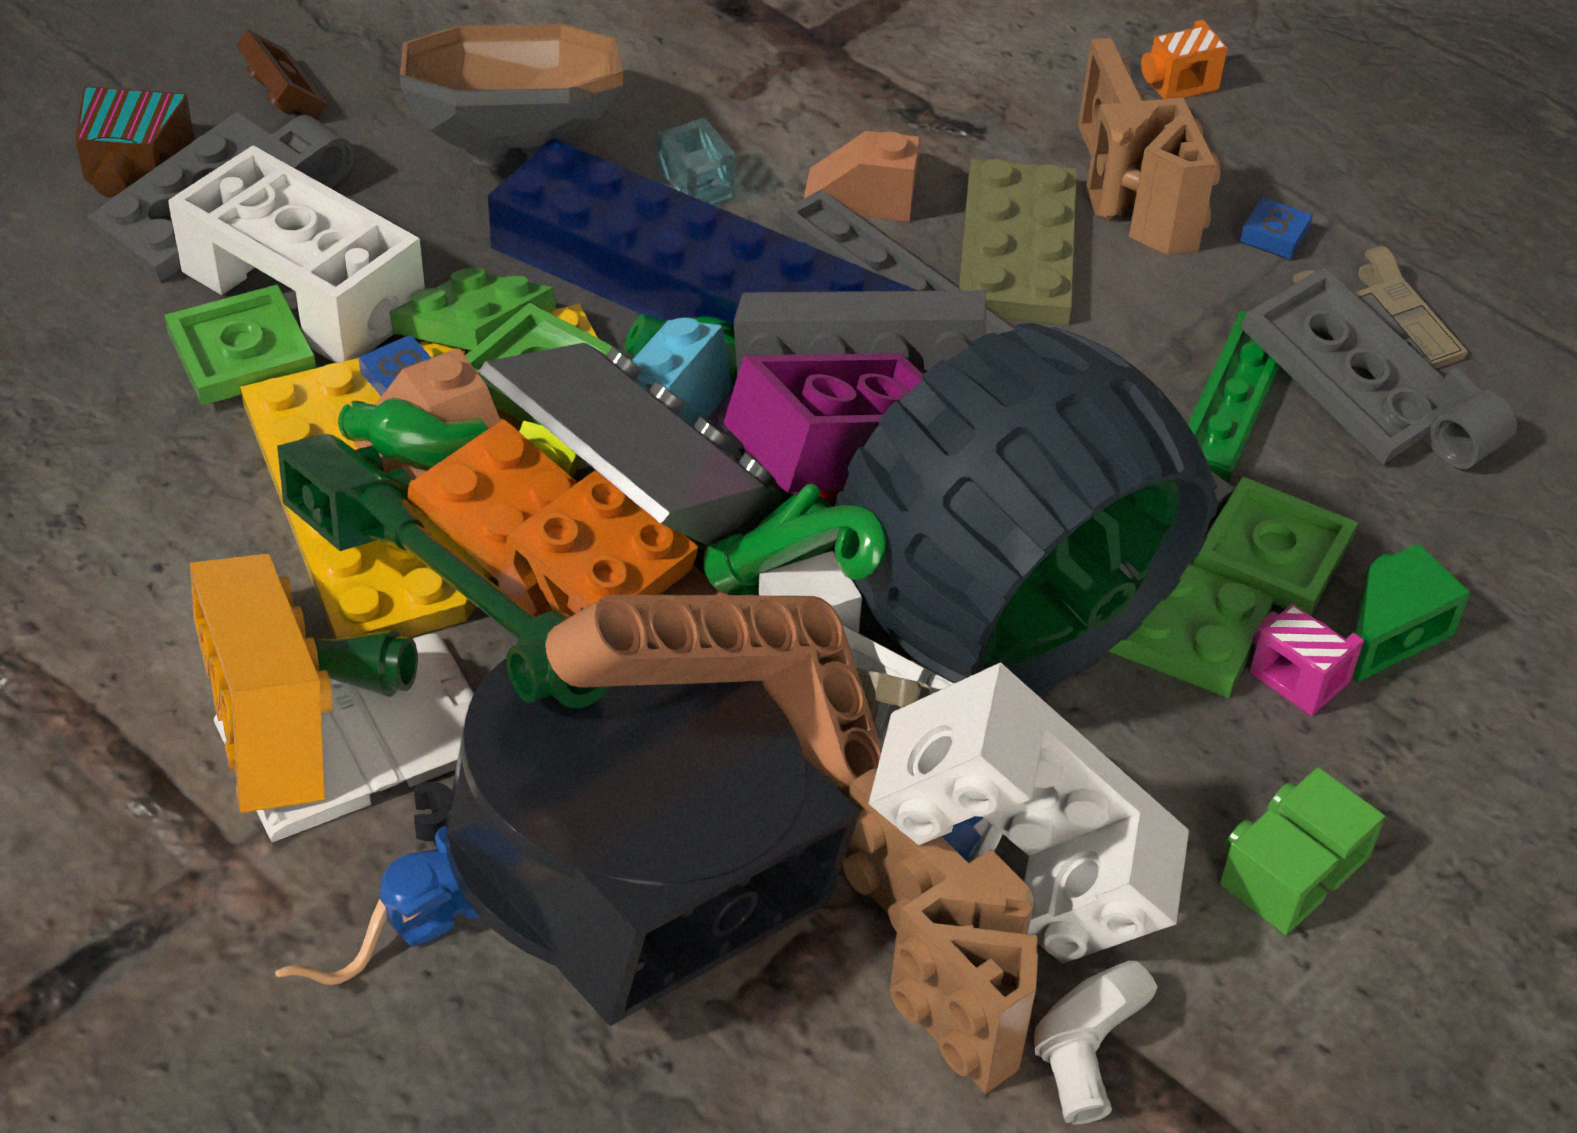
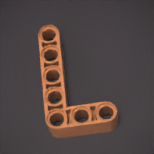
[545,595,882,799]

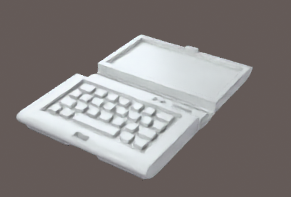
[213,633,474,842]

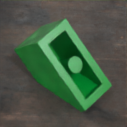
[1352,543,1470,682]

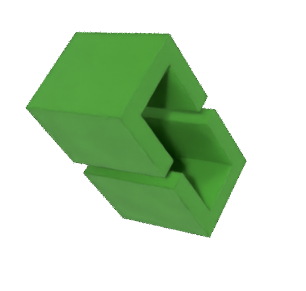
[1220,767,1385,936]

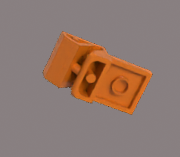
[407,419,698,617]

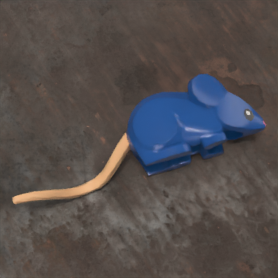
[275,826,480,985]

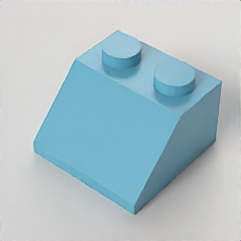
[632,318,733,424]

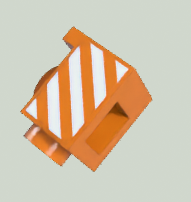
[1141,19,1228,99]

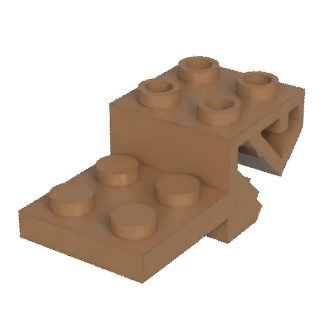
[1078,38,1220,255]
[843,768,1038,1094]

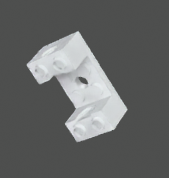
[168,145,425,363]
[868,662,1189,964]

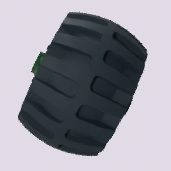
[835,323,1218,696]

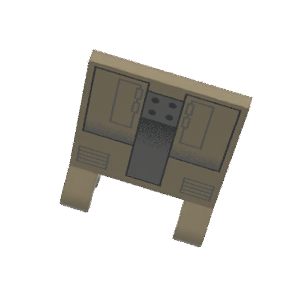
[1292,246,1468,380]

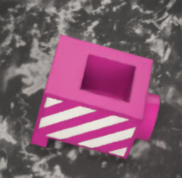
[1249,603,1364,716]

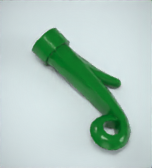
[703,484,887,594]

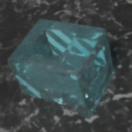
[657,118,736,212]

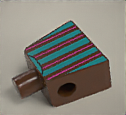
[76,86,194,198]

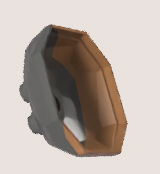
[400,24,623,166]

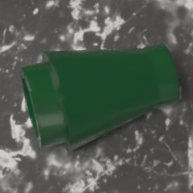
[315,630,418,697]

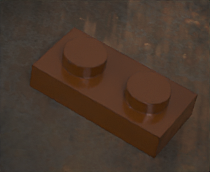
[236,30,328,119]

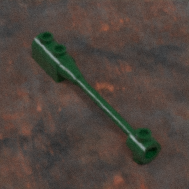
[277,434,610,708]

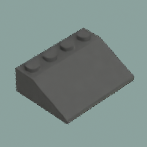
[478,343,788,546]

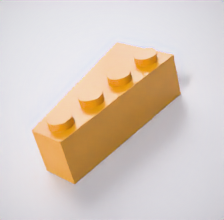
[190,553,333,813]

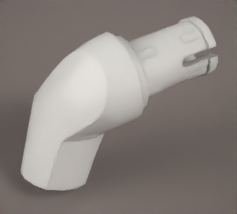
[1034,961,1157,1125]

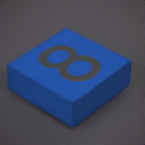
[1240,197,1313,260]
[358,335,432,396]

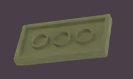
[959,158,1077,325]

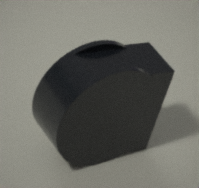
[445,659,861,1026]

